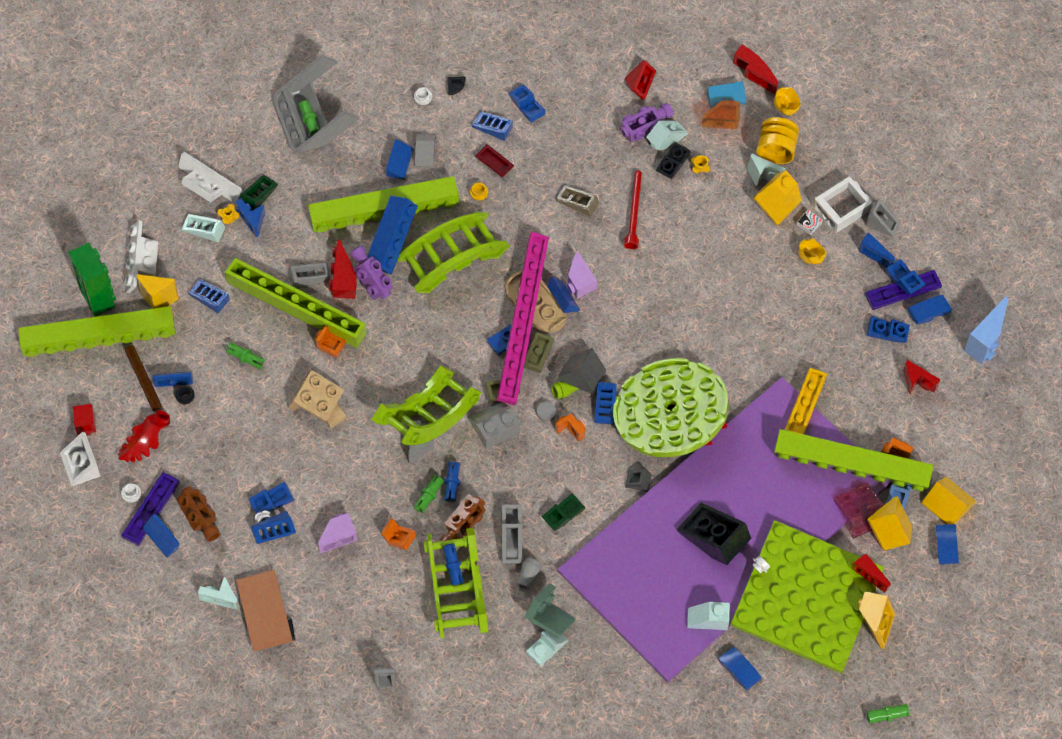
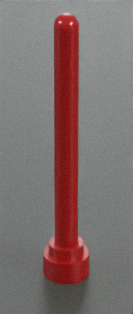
[624,170,642,250]

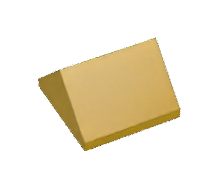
[137,274,179,309]
[921,477,977,525]
[867,496,913,551]

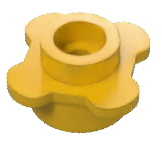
[691,155,710,174]
[217,204,239,224]

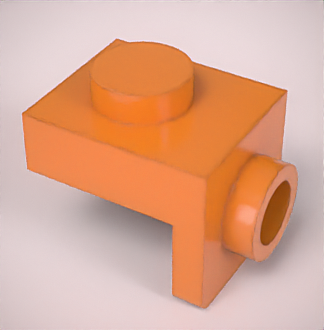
[315,326,346,358]
[555,413,586,442]
[881,437,914,459]
[381,519,417,550]

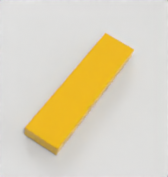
[785,367,827,434]

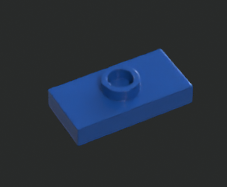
[487,324,511,356]

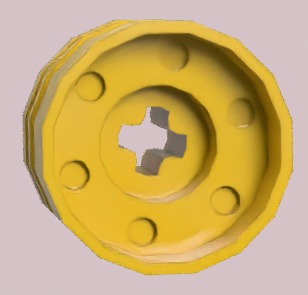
[756,117,799,164]

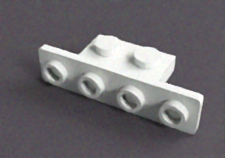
[178,152,242,203]
[124,220,158,293]

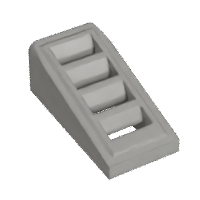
[288,263,330,288]
[374,668,396,688]

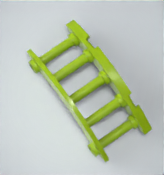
[397,212,510,294]
[371,365,482,445]
[424,528,488,638]

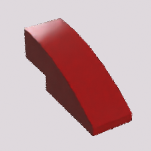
[733,44,778,94]

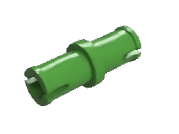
[299,100,320,137]
[226,342,265,370]
[414,475,444,513]
[867,703,910,724]

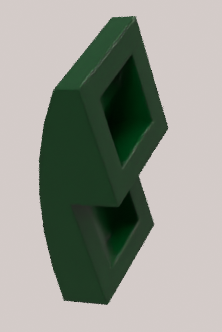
[541,493,586,531]

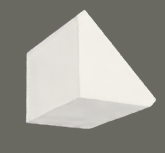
[60,432,101,486]

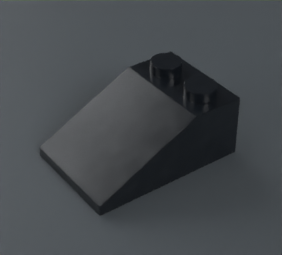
[677,503,751,565]

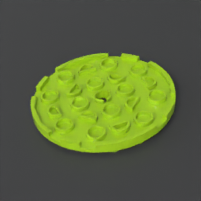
[613,358,729,457]

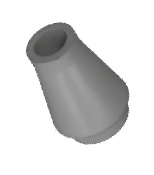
[518,558,541,589]

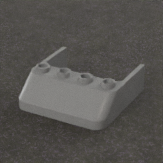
[273,55,359,153]

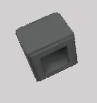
[625,469,652,492]

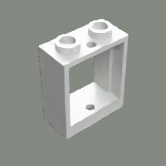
[813,176,873,233]

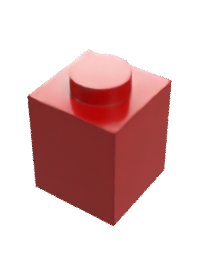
[73,404,96,436]

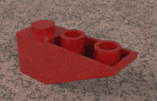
[329,240,357,299]

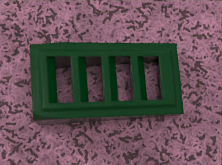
[240,175,278,211]

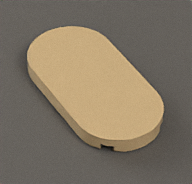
[506,271,567,333]

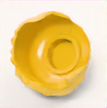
[773,87,801,116]
[798,238,827,264]

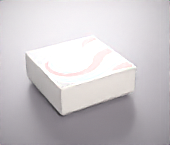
[796,210,823,235]

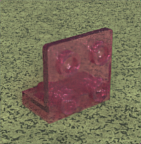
[834,483,884,539]

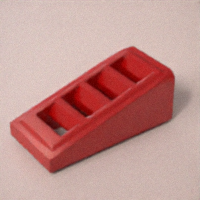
[851,554,891,593]

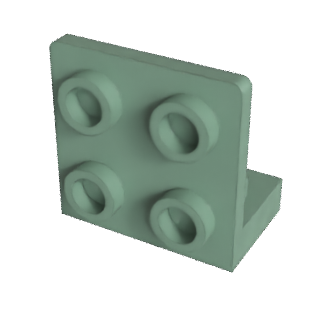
[525,583,575,638]

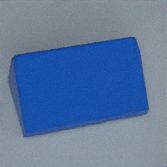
[386,139,413,180]
[547,277,580,313]
[153,371,193,387]
[143,514,180,557]

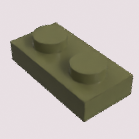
[524,332,554,373]

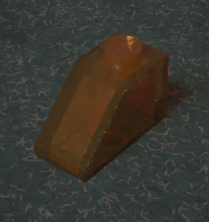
[702,100,740,129]

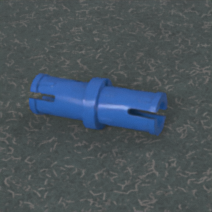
[444,461,460,502]
[442,543,464,585]

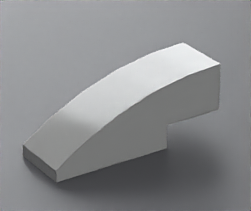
[502,505,522,564]

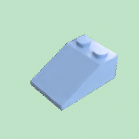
[964,297,1008,364]

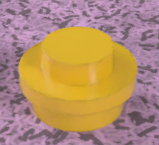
[470,183,488,201]

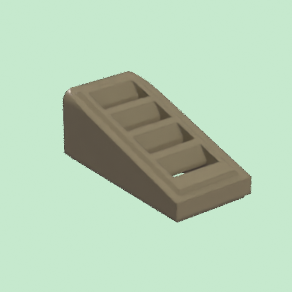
[556,185,599,217]

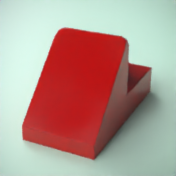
[903,360,941,394]

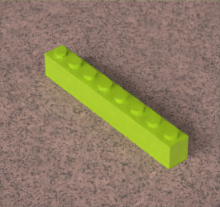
[308,176,459,232]
[225,258,367,349]
[18,306,176,357]
[774,429,934,492]

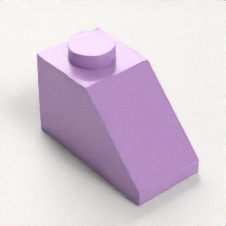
[567,252,597,299]
[318,513,357,554]

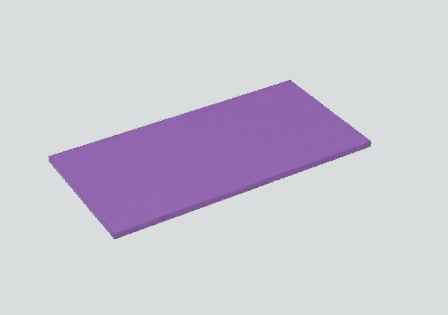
[557,377,892,683]

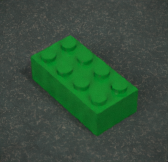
[68,243,116,317]

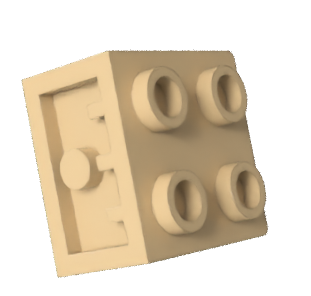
[288,370,344,422]

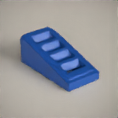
[472,111,513,141]
[859,233,895,268]
[188,279,230,313]
[594,382,617,425]
[250,511,296,544]

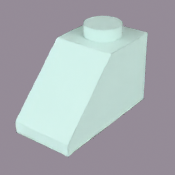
[646,121,688,150]
[687,602,730,630]

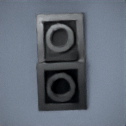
[656,142,691,180]

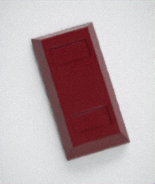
[475,144,514,178]

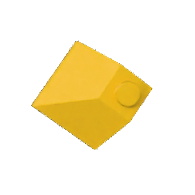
[753,170,802,225]
[858,592,895,649]

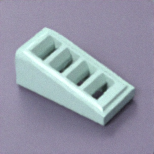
[181,214,225,242]

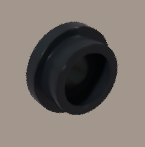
[175,386,195,405]

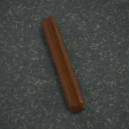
[125,345,162,411]

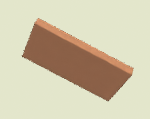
[236,570,293,652]

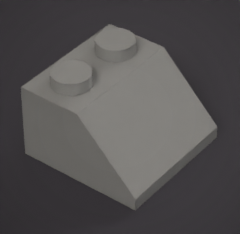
[468,402,520,449]

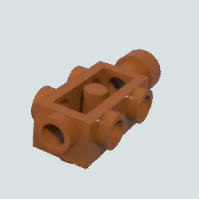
[176,486,221,542]
[439,494,486,541]

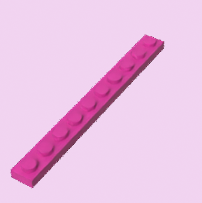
[497,232,549,406]

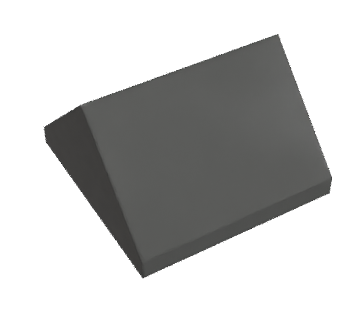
[557,348,606,394]

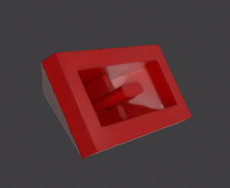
[625,60,656,100]

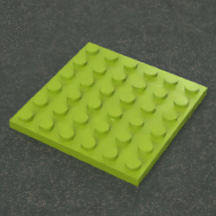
[730,520,884,674]

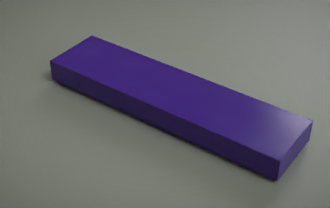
[865,270,942,310]
[121,472,180,546]

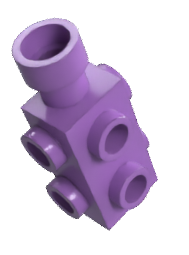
[620,103,674,143]
[350,245,393,300]

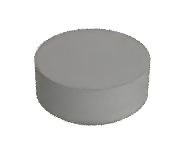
[537,402,556,422]

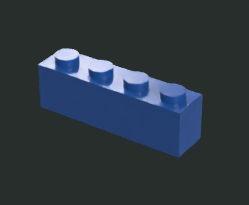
[367,195,418,275]

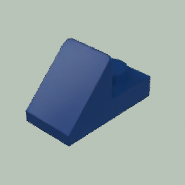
[235,198,265,237]

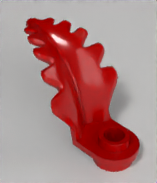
[118,410,170,462]

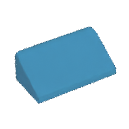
[707,81,747,109]

